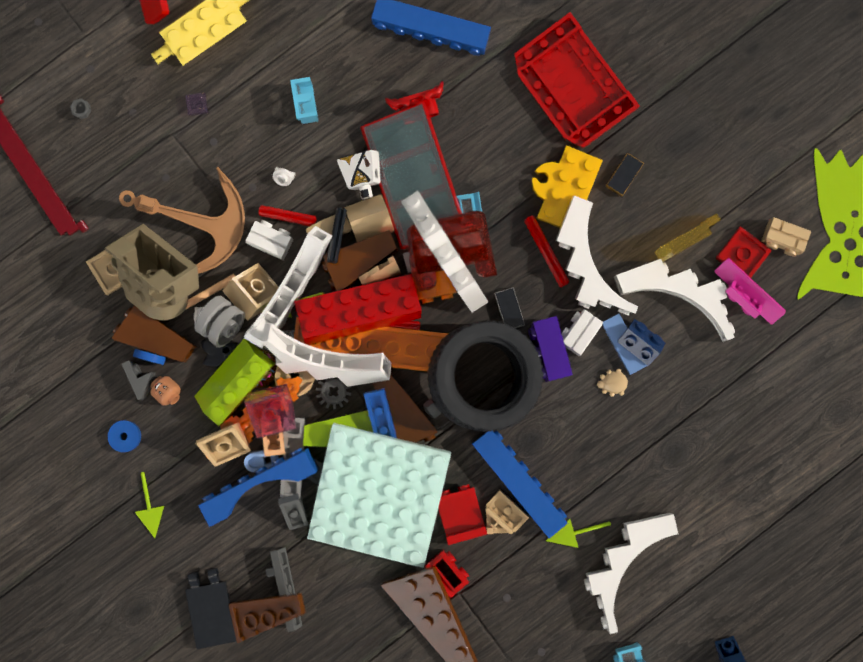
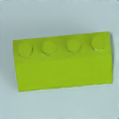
[194,338,275,426]

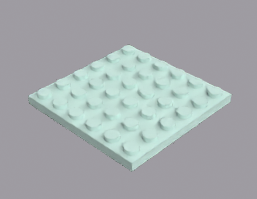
[307,423,451,568]

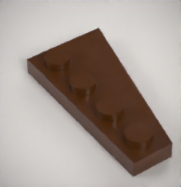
[229,593,306,643]

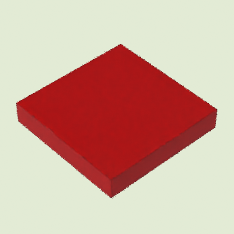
[716,226,772,278]

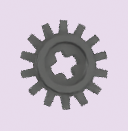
[316,378,351,410]

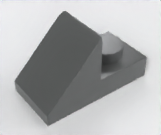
[122,361,156,401]
[278,494,309,530]

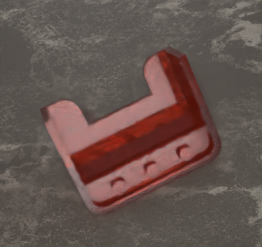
[407,211,497,292]

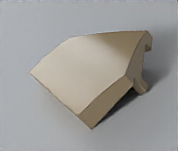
[486,489,529,534]

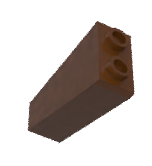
[321,230,397,291]
[112,305,197,363]
[373,374,438,443]

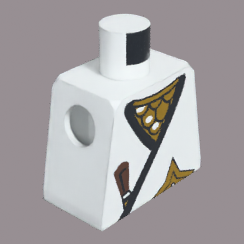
[337,150,380,199]

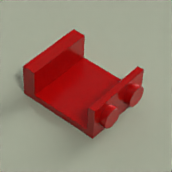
[438,484,487,545]

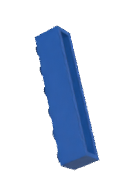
[372,0,491,56]
[472,431,568,539]

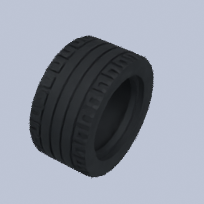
[427,320,543,432]

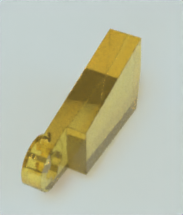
[654,214,721,262]

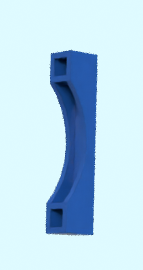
[198,448,319,527]

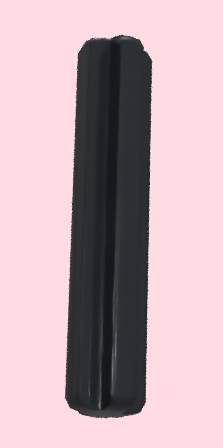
[327,207,347,264]

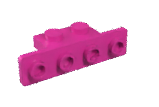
[715,258,786,324]

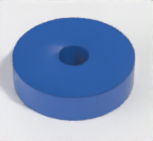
[133,349,166,365]
[108,420,141,452]

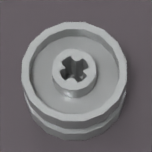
[194,296,245,348]

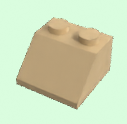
[223,263,279,321]

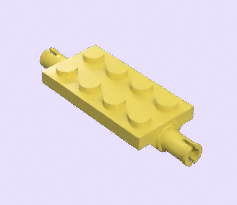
[151,0,249,65]

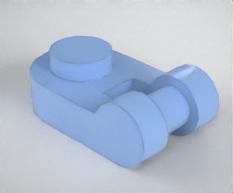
[244,450,279,472]

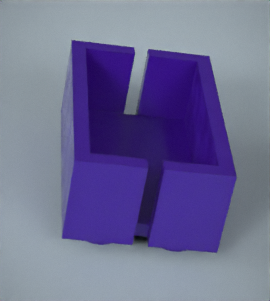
[528,316,573,382]

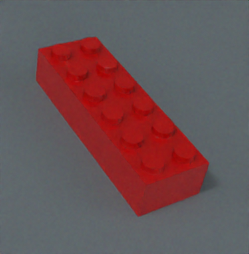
[294,274,422,345]

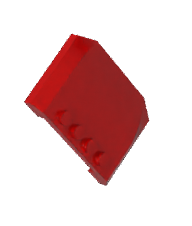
[515,12,640,149]

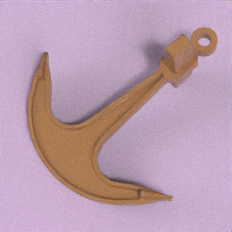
[119,167,245,274]

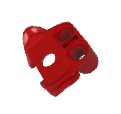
[385,81,444,124]

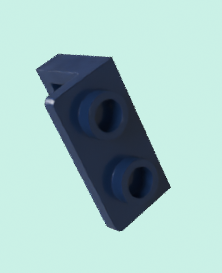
[618,319,666,366]

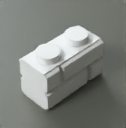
[246,220,293,260]
[561,309,603,356]

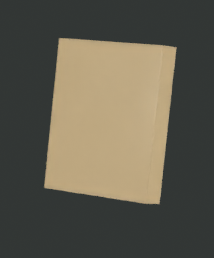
[344,194,394,242]
[196,422,251,467]

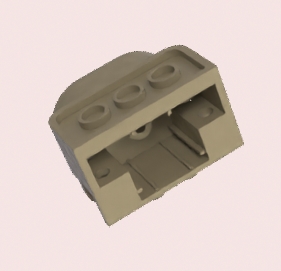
[105,224,199,320]

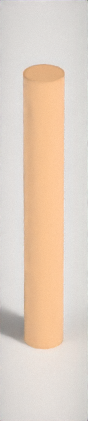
[186,274,235,309]

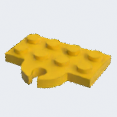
[532,146,603,228]

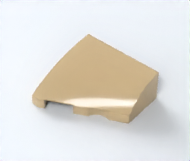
[358,256,401,285]

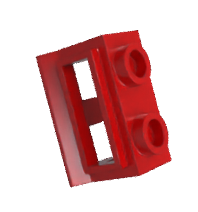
[425,550,469,599]

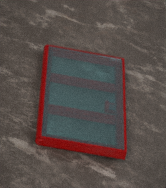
[360,102,466,249]

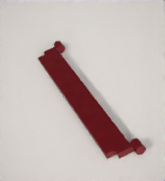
[0,95,89,236]

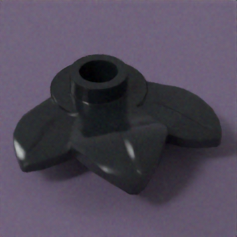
[201,337,236,367]

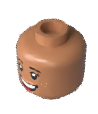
[150,376,181,405]

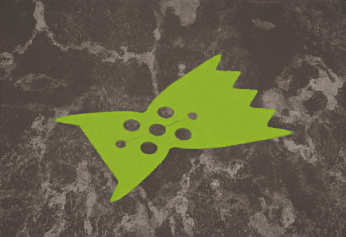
[798,148,863,299]

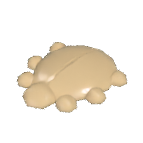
[597,368,628,397]

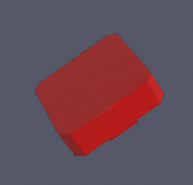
[140,0,169,24]

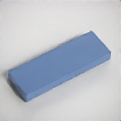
[602,314,648,375]

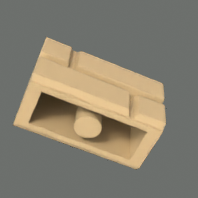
[761,217,811,257]

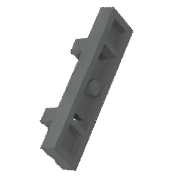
[266,547,303,632]

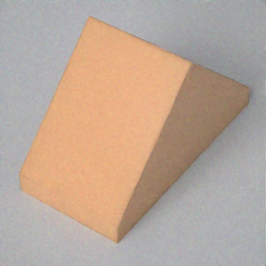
[261,416,285,456]

